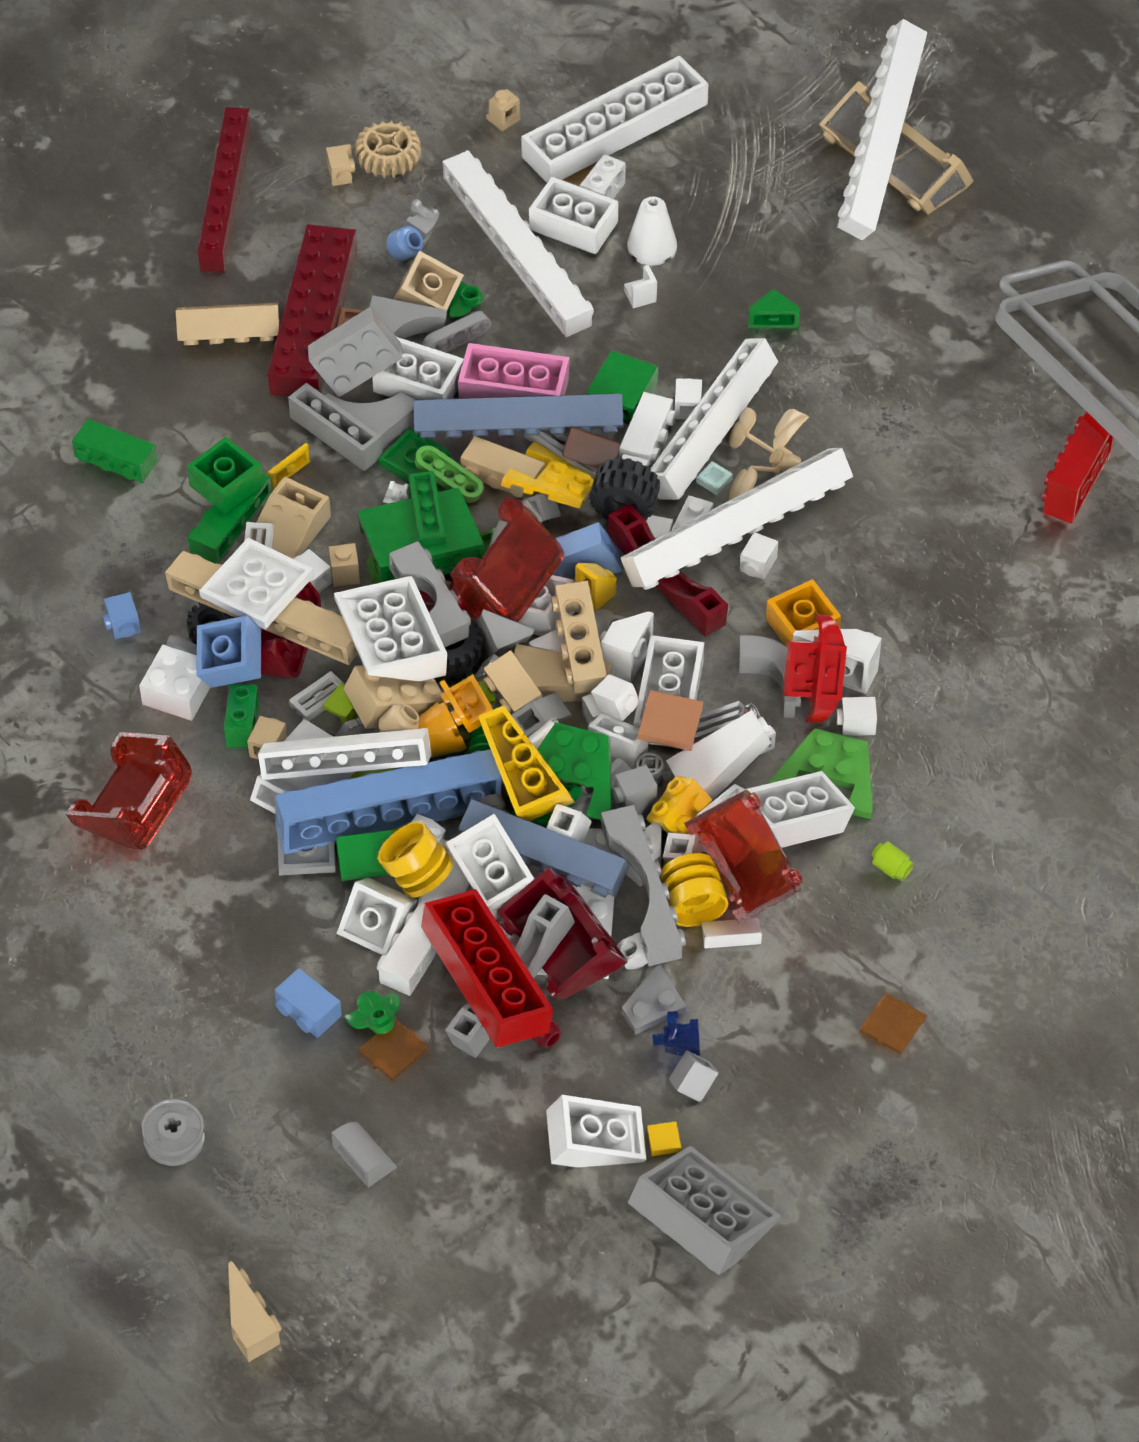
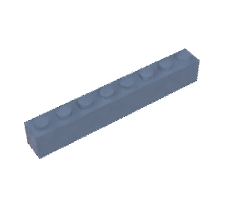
[413,394,623,439]

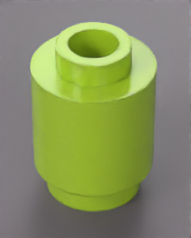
[871,841,914,881]

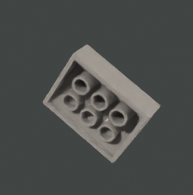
[628,1146,781,1275]

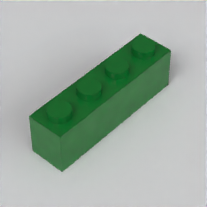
[187,474,272,564]

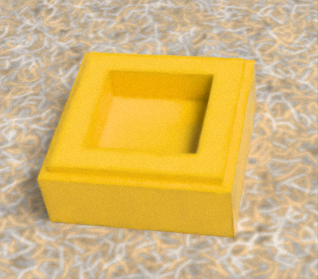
[647,1122,681,1156]

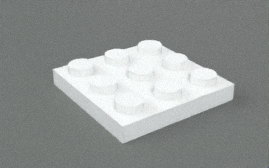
[199,538,314,629]

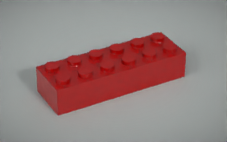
[421,889,553,1048]

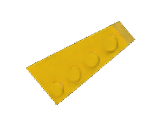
[478,705,575,821]

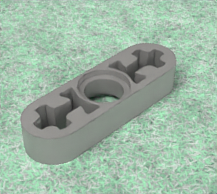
[422,311,492,353]

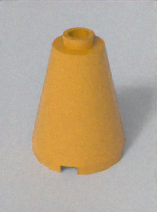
[419,699,467,758]

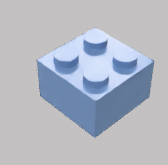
[196,616,261,688]

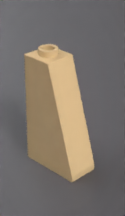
[514,644,616,702]

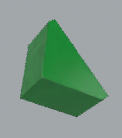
[748,289,800,328]

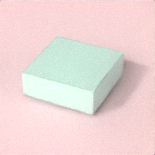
[696,461,733,495]

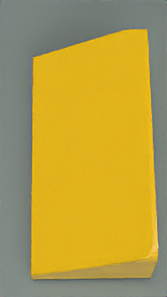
[265,443,310,490]

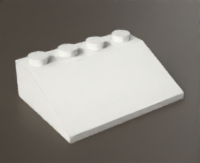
[334,576,447,681]

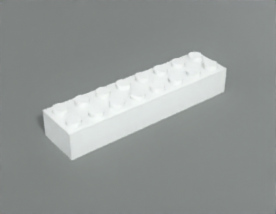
[522,55,708,183]

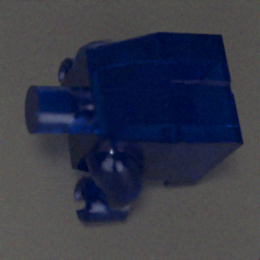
[652,1011,700,1056]

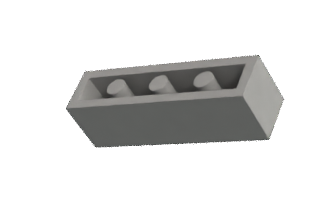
[288,383,382,471]

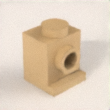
[486,89,520,131]
[326,144,355,186]

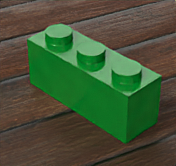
[72,419,158,483]

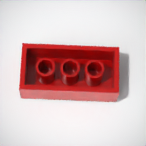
[1041,411,1118,524]

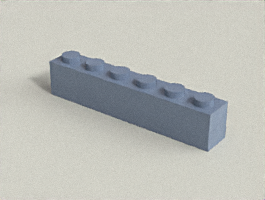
[458,799,629,897]

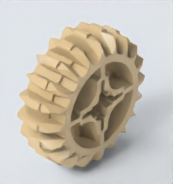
[355,120,421,179]

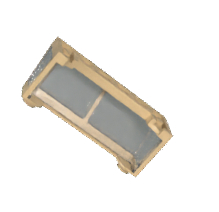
[819,81,974,214]

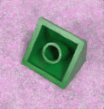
[336,830,393,881]

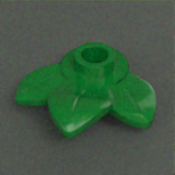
[447,281,483,318]
[345,991,401,1034]

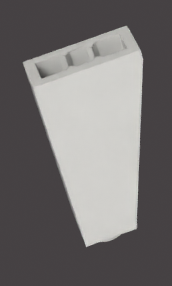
[666,710,771,802]

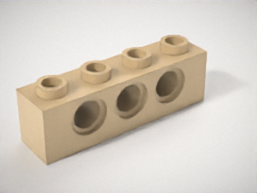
[551,581,607,694]

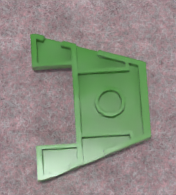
[768,728,872,820]

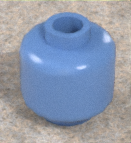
[386,226,423,261]

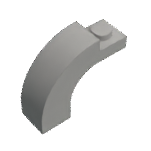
[739,635,801,718]

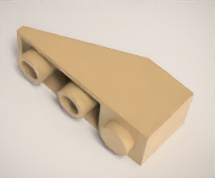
[228,1261,282,1362]

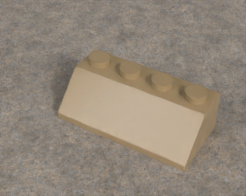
[176,302,280,345]

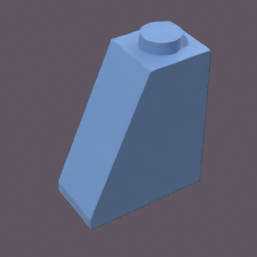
[540,522,623,578]

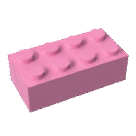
[458,343,569,399]

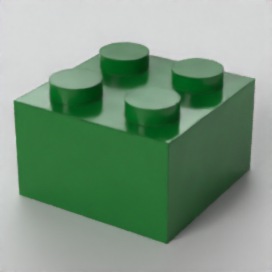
[187,436,264,514]

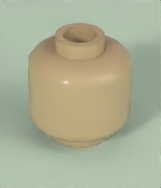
[378,704,419,733]

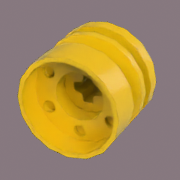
[377,821,454,898]
[659,853,728,927]

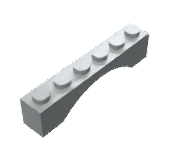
[601,805,686,966]
[445,894,575,1058]

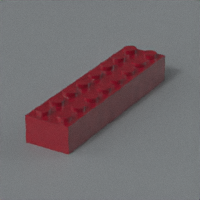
[268,224,357,396]

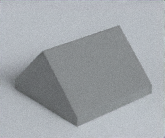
[475,609,534,658]

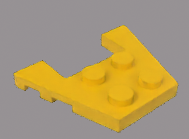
[501,441,594,509]

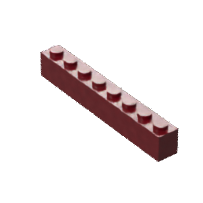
[198,107,251,273]

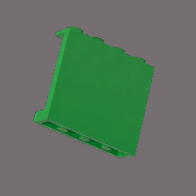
[357,488,485,583]

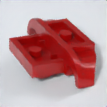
[782,614,847,723]

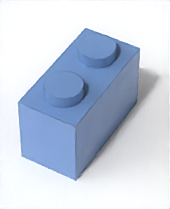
[274,968,342,1038]

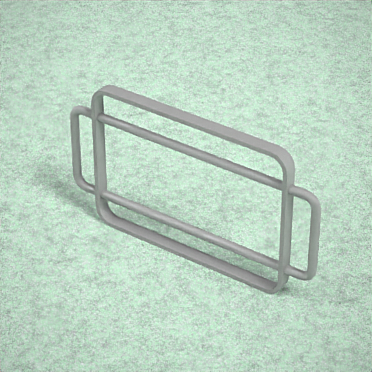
[995,260,1139,461]

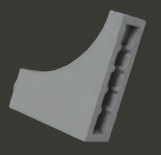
[370,295,447,339]
[325,391,416,452]

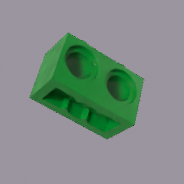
[224,684,260,748]

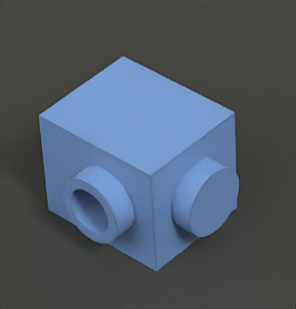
[103,592,141,639]

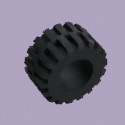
[589,457,660,521]
[434,616,483,684]

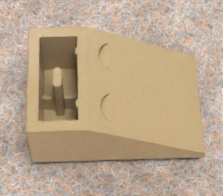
[252,477,331,559]

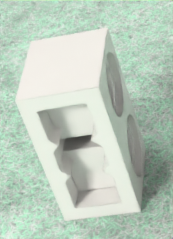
[580,154,625,199]

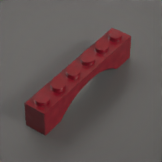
[607,504,729,637]

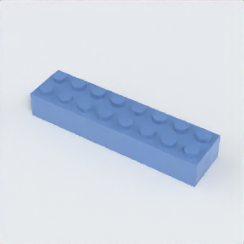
[275,749,502,855]

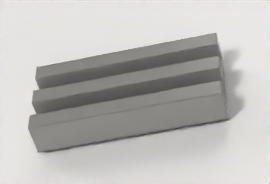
[694,701,745,743]

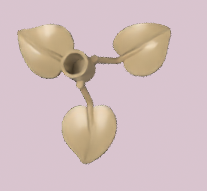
[728,408,809,500]

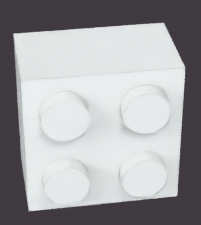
[139,645,210,721]

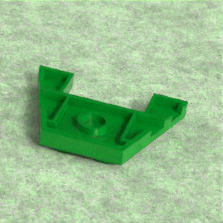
[507,722,613,821]

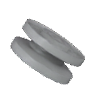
[142,1099,205,1166]

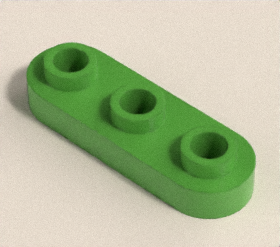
[415,446,484,503]

